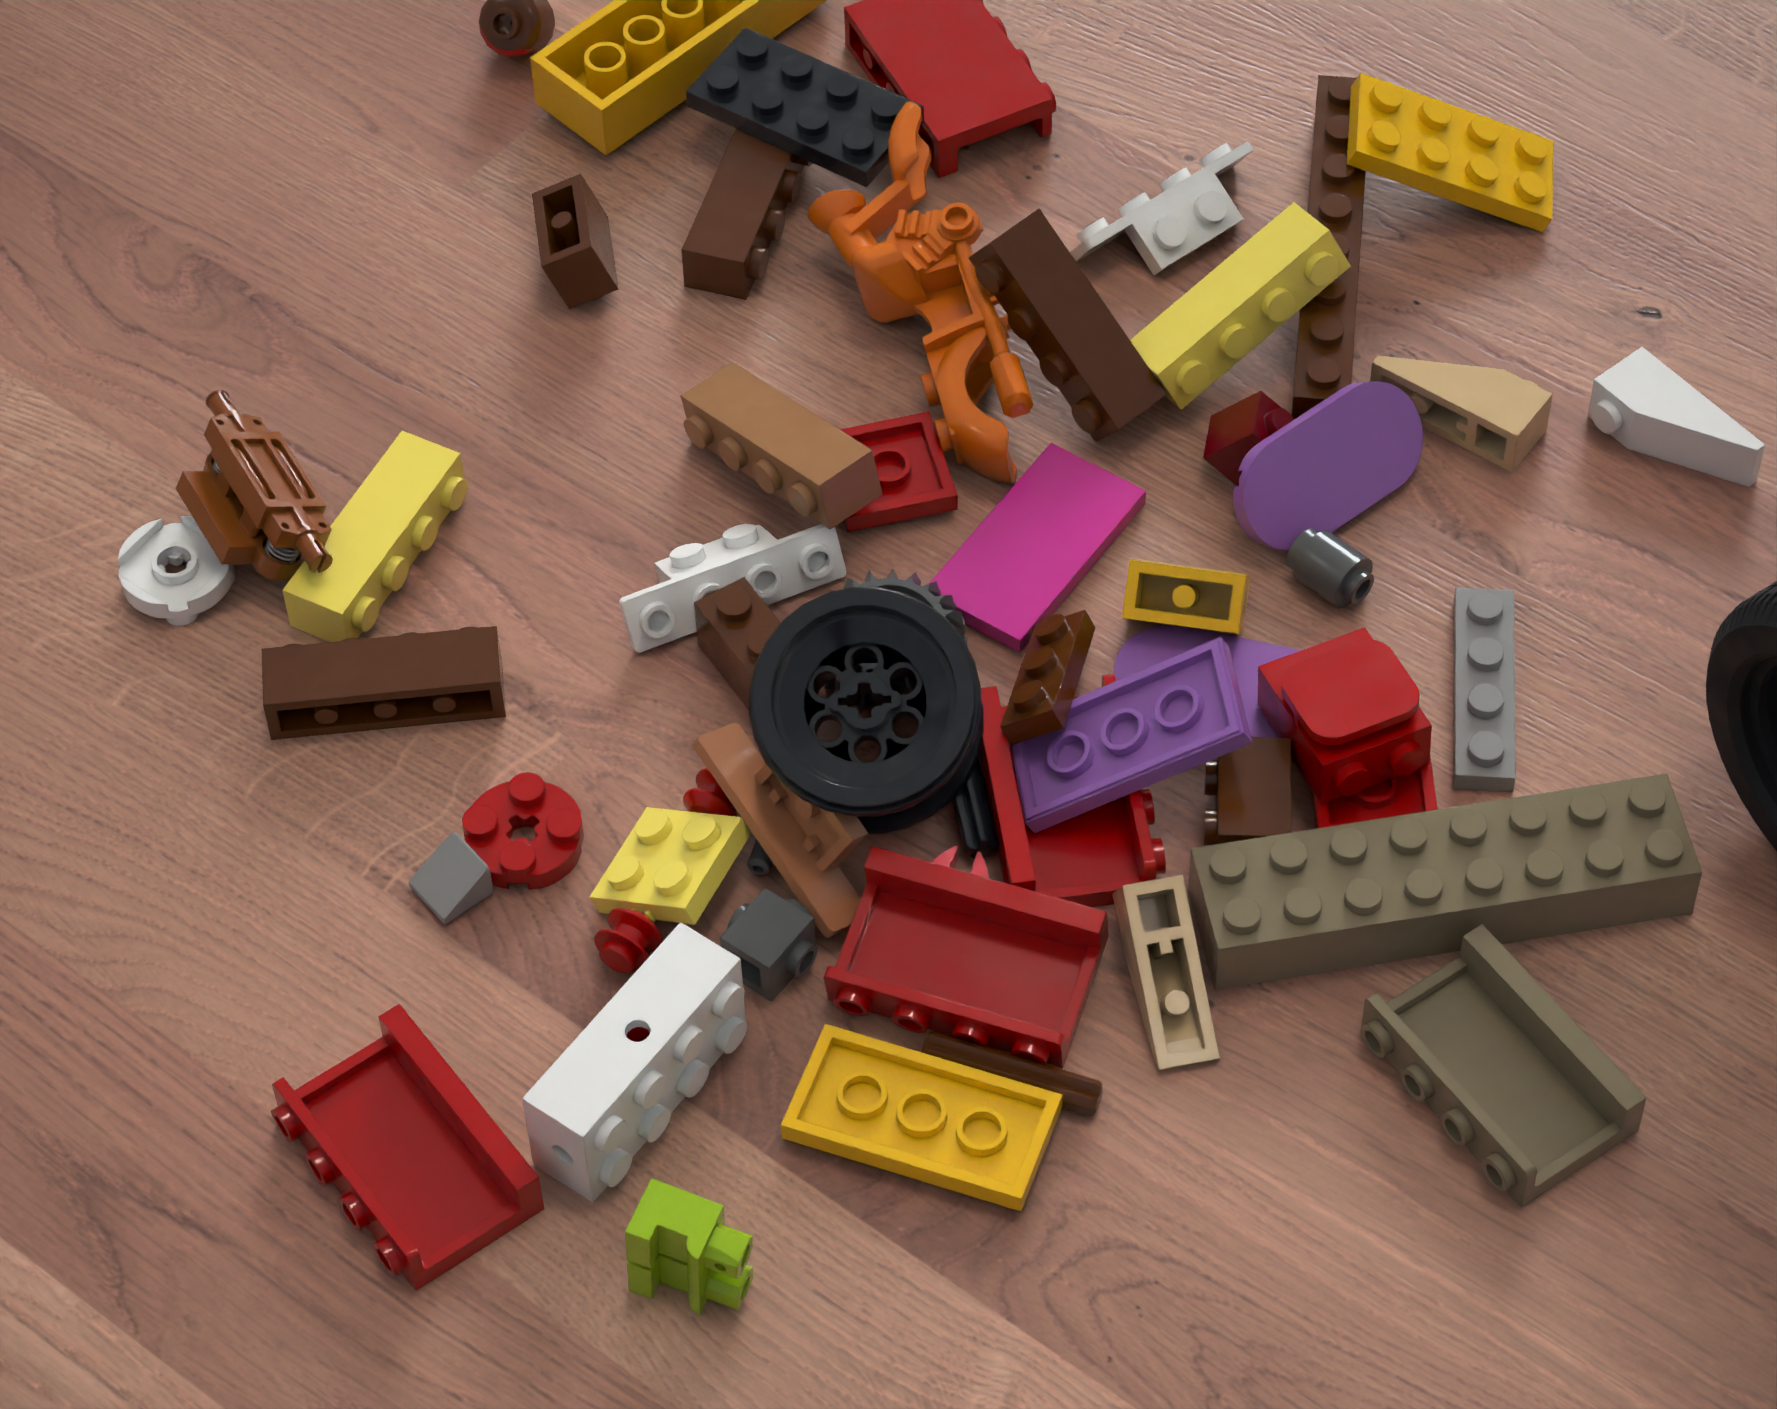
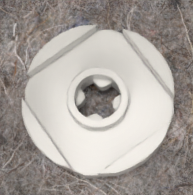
[118,516,236,626]

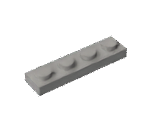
[1453,587,1516,792]

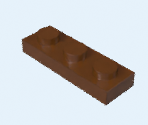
[1000,610,1096,745]

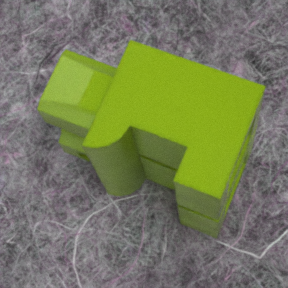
[625,1178,753,1315]

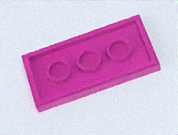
[930,443,1146,653]

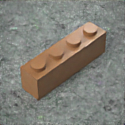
[680,362,882,530]

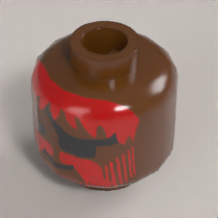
[479,0,555,57]

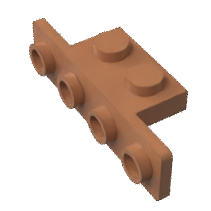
[692,722,869,938]

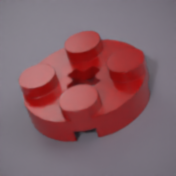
[462,772,584,890]

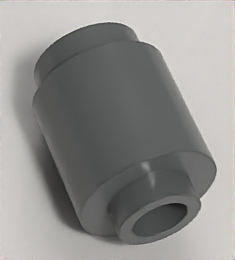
[1286,528,1374,608]

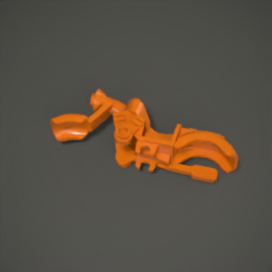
[807,101,1033,484]

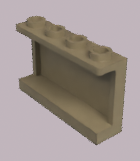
[1361,924,1646,1208]

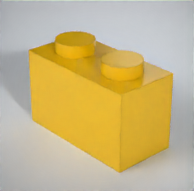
[1122,559,1251,634]

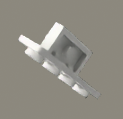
[1070,141,1253,275]
[619,524,847,653]

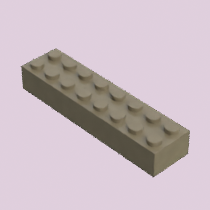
[1188,774,1702,990]

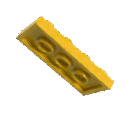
[1347,73,1554,232]
[781,1024,1063,1212]

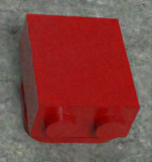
[1257,627,1432,804]

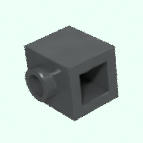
[720,888,818,1002]

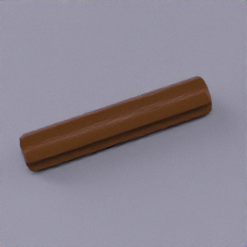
[921,1031,1103,1116]

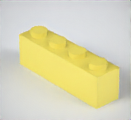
[1130,202,1351,410]
[282,431,468,642]

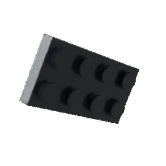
[686,27,924,187]

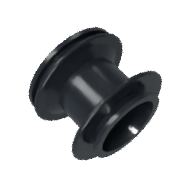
[749,587,984,834]

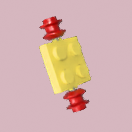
[590,768,751,973]

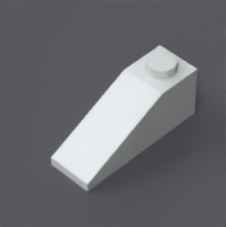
[1588,347,1765,487]

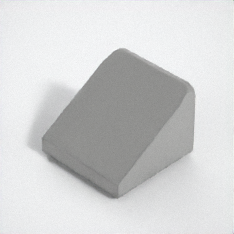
[408,832,494,925]

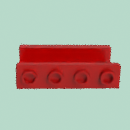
[844,0,1056,178]
[979,674,1166,907]
[823,846,1109,1068]
[271,1004,544,1291]

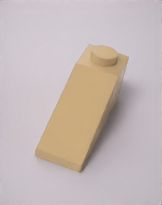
[1370,355,1553,473]
[1112,875,1220,1071]

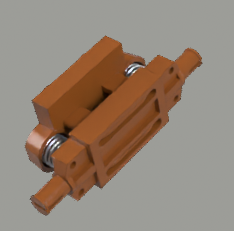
[176,389,333,581]

